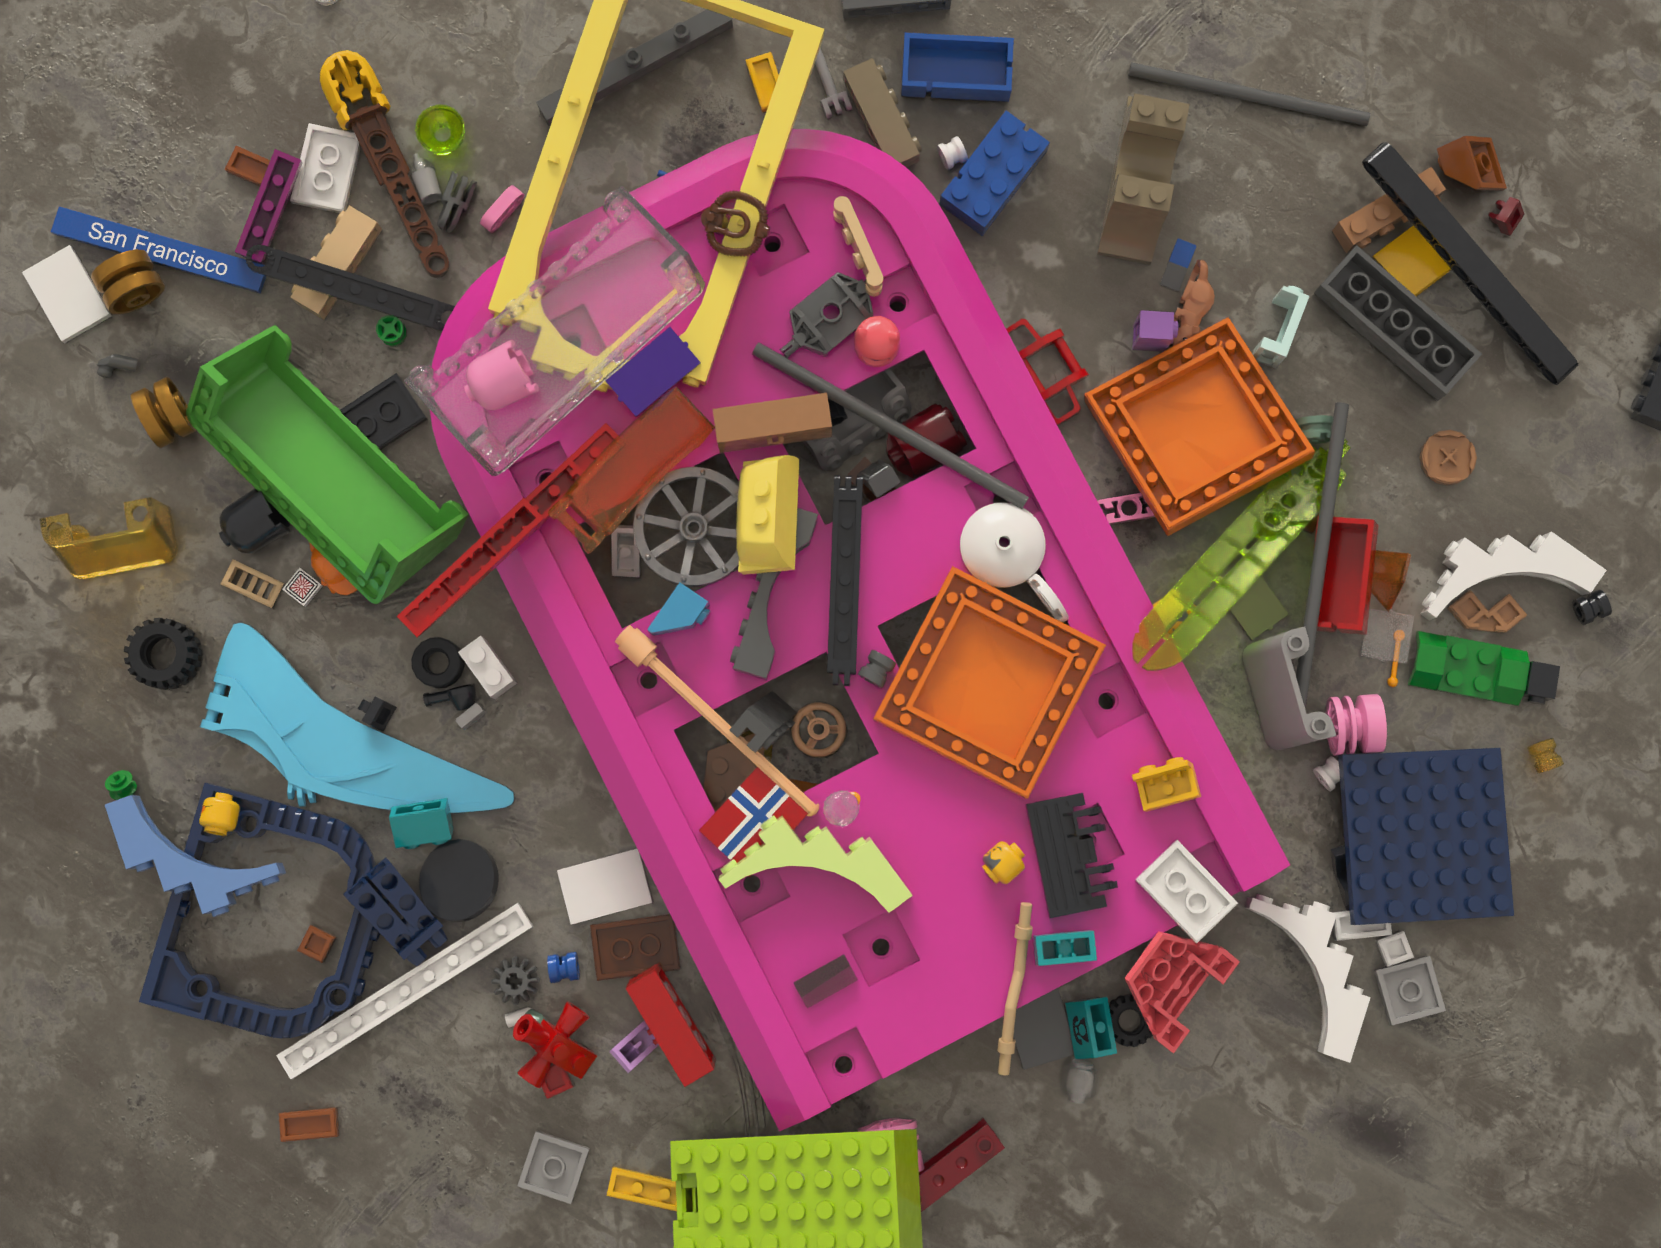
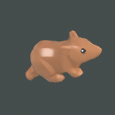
[1173,260,1215,346]

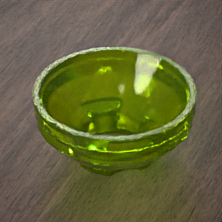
[415,104,466,155]

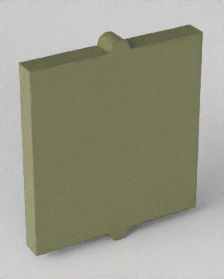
[1223,575,1289,640]

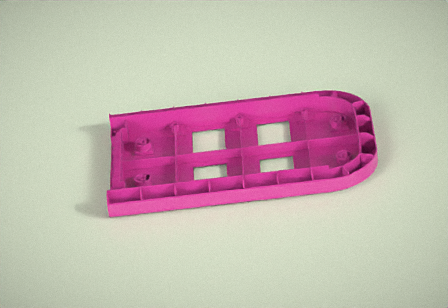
[429,129,1290,1131]

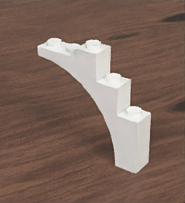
[1420,532,1607,620]
[1244,894,1371,1063]

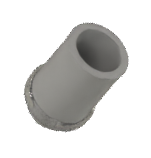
[409,153,442,204]

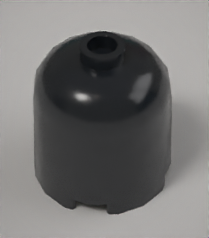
[219,488,291,553]

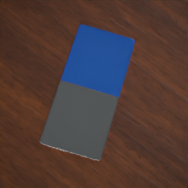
[1160,238,1196,291]

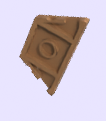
[704,733,765,812]

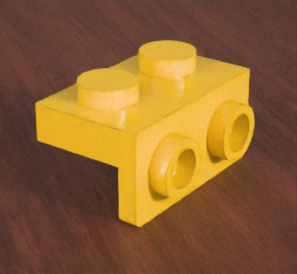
[1132,757,1201,812]

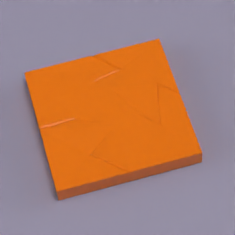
[1084,317,1315,537]
[873,566,1106,799]

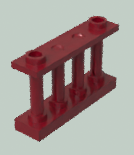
[919,1117,1005,1212]

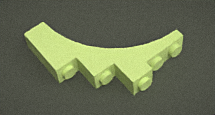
[719,815,913,913]

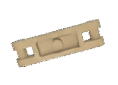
[833,196,883,297]

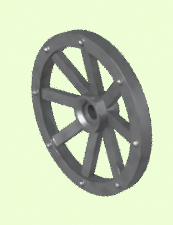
[633,467,739,587]

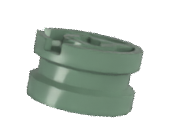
[1295,415,1333,444]

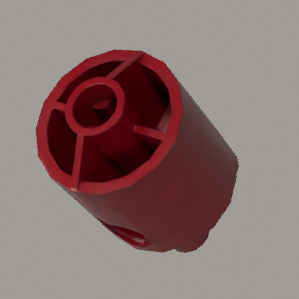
[886,403,967,478]

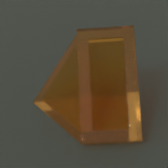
[1371,550,1411,612]

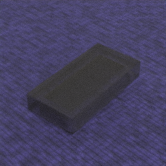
[793,954,858,1008]

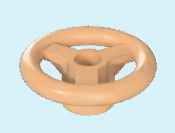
[791,702,846,758]

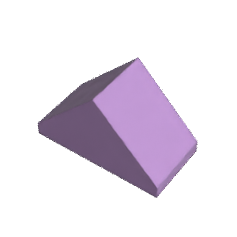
[609,1020,659,1073]

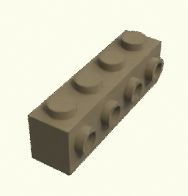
[843,58,922,168]

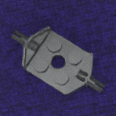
[780,272,873,358]

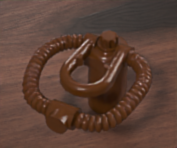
[701,190,770,257]

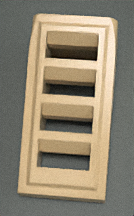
[220,559,284,608]

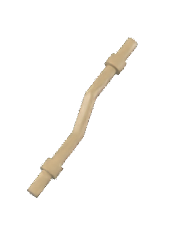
[997,902,1033,1075]

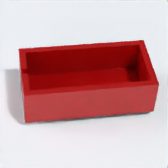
[1314,516,1378,635]

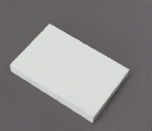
[290,123,361,213]
[22,245,112,343]
[1135,840,1238,943]
[557,849,653,925]

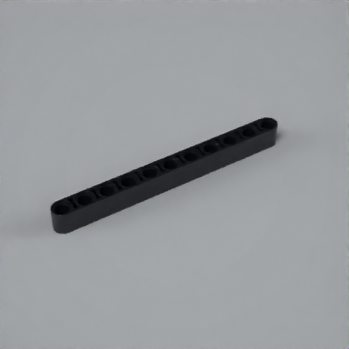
[1362,142,1578,385]

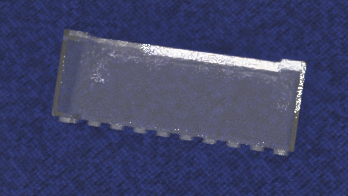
[404,186,705,476]

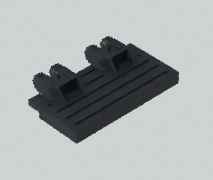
[1026,793,1118,918]

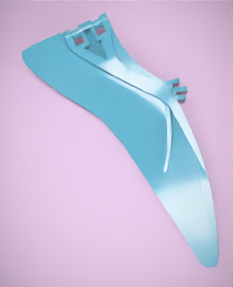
[200,623,514,813]

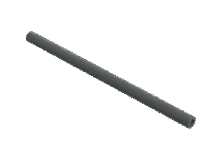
[1128,62,1370,126]

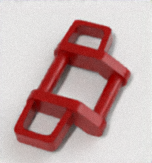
[1006,319,1089,425]

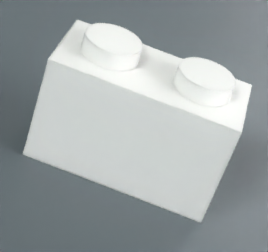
[458,636,517,699]

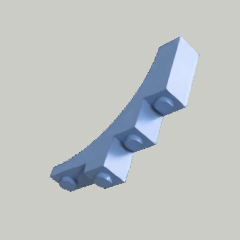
[105,795,286,917]

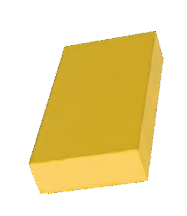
[745,52,779,113]

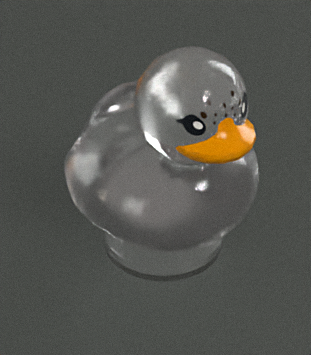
[823,790,860,827]

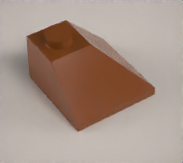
[1437,136,1507,191]

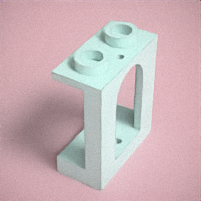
[1252,286,1309,369]

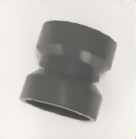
[858,650,896,688]

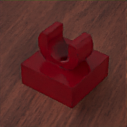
[1488,197,1525,236]

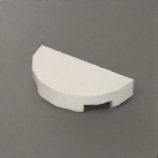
[1027,574,1069,623]

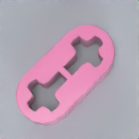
[480,185,524,233]

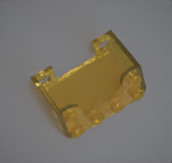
[39,497,177,579]

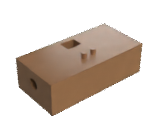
[713,393,832,453]

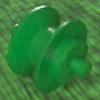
[105,770,137,800]

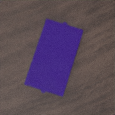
[605,327,701,417]

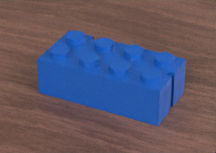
[901,33,1014,102]
[939,110,1050,236]

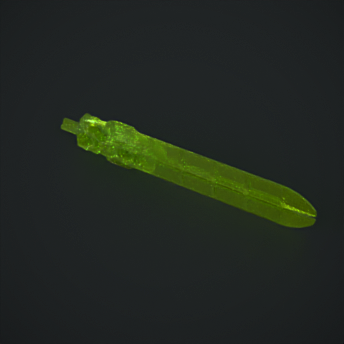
[1132,439,1351,671]

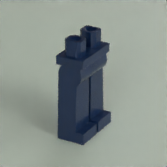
[343,857,448,966]

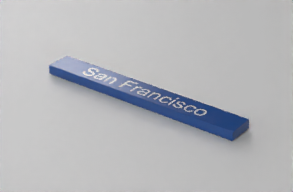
[51,206,266,294]

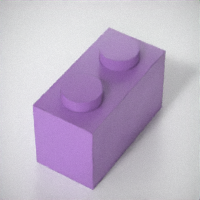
[1132,310,1178,352]

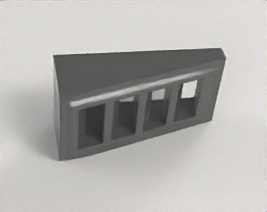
[857,459,900,497]

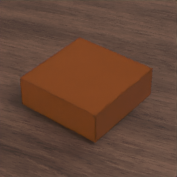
[297,925,337,963]

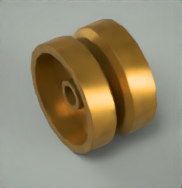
[91,249,165,314]
[131,377,196,449]

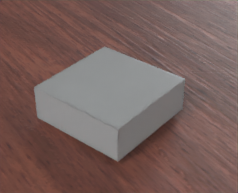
[456,703,487,730]

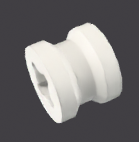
[937,136,968,170]
[1313,756,1340,792]

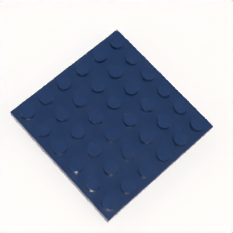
[1338,748,1514,925]

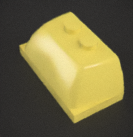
[736,455,799,575]

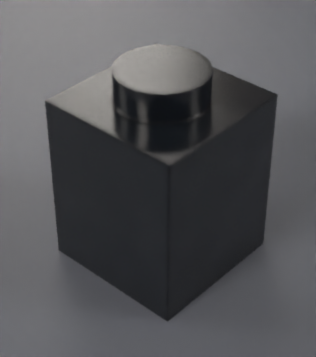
[1523,661,1560,705]

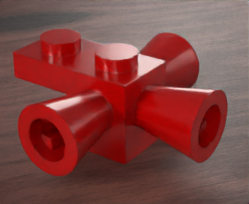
[513,1001,597,1088]

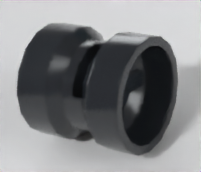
[1572,590,1612,625]

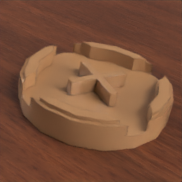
[1419,430,1477,486]

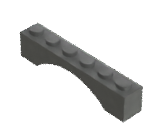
[730,508,818,680]

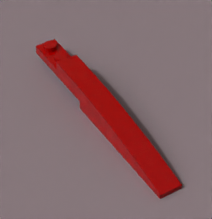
[397,423,626,638]

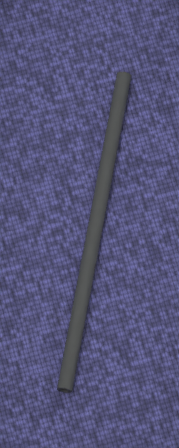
[752,342,1029,509]
[1296,402,1349,708]

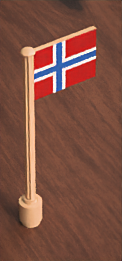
[615,625,820,878]

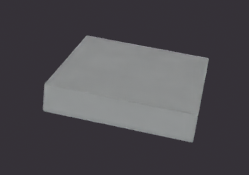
[1374,956,1446,1025]
[517,1130,590,1204]

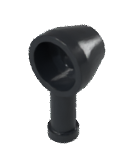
[423,684,476,711]

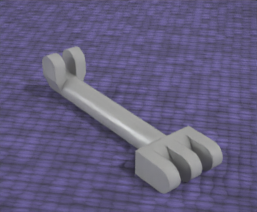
[815,48,852,119]

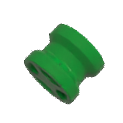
[376,315,407,347]

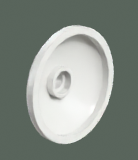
[960,503,1046,588]

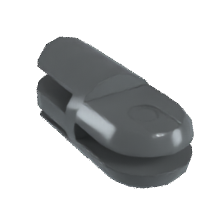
[437,171,477,232]

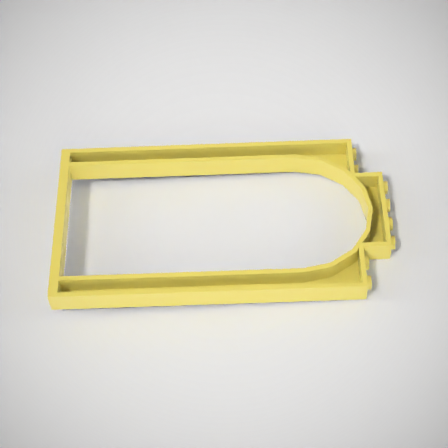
[488,0,824,397]

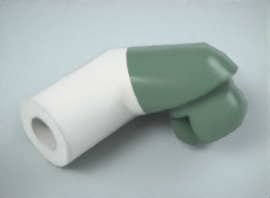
[505,1007,545,1028]

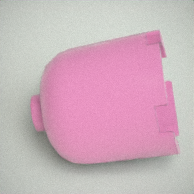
[464,340,539,410]

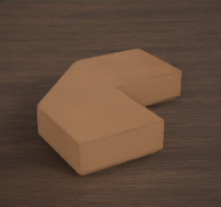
[1447,590,1527,633]

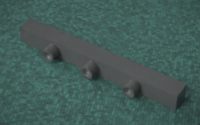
[536,9,733,127]

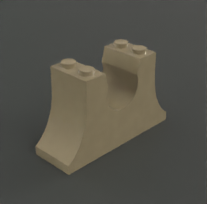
[1097,93,1190,265]

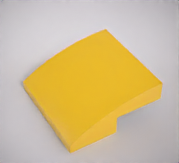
[1372,225,1452,296]

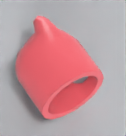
[854,316,900,367]

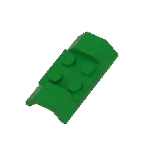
[1408,631,1530,706]

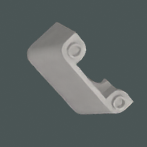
[1242,626,1336,750]

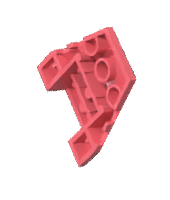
[1124,931,1240,1054]

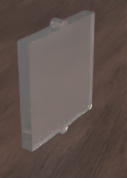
[1361,609,1414,664]

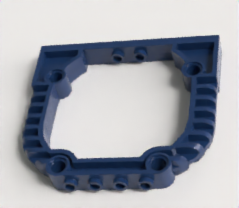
[139,783,390,1038]

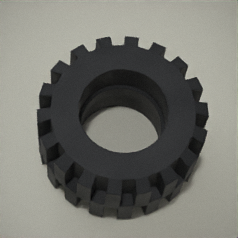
[124,618,203,690]

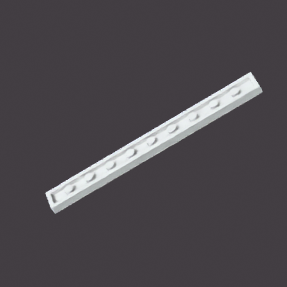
[276,903,533,1079]

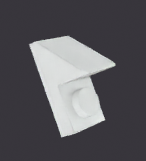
[611,525,641,577]

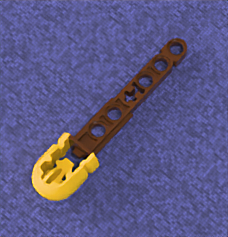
[320,50,449,278]

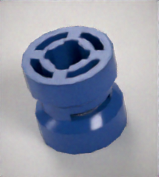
[547,952,580,983]

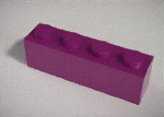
[235,149,303,264]

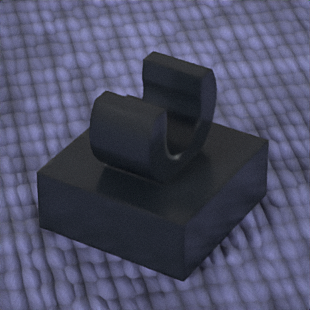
[358,696,397,731]

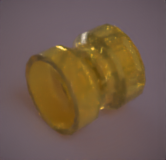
[1527,738,1564,774]

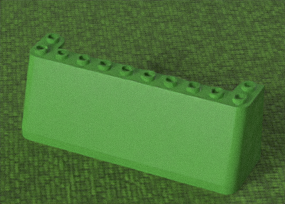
[186,325,469,604]

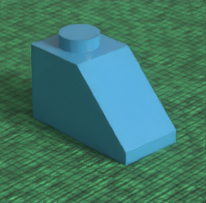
[647,582,710,636]

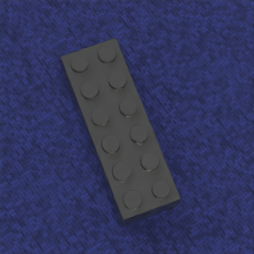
[1314,245,1482,401]

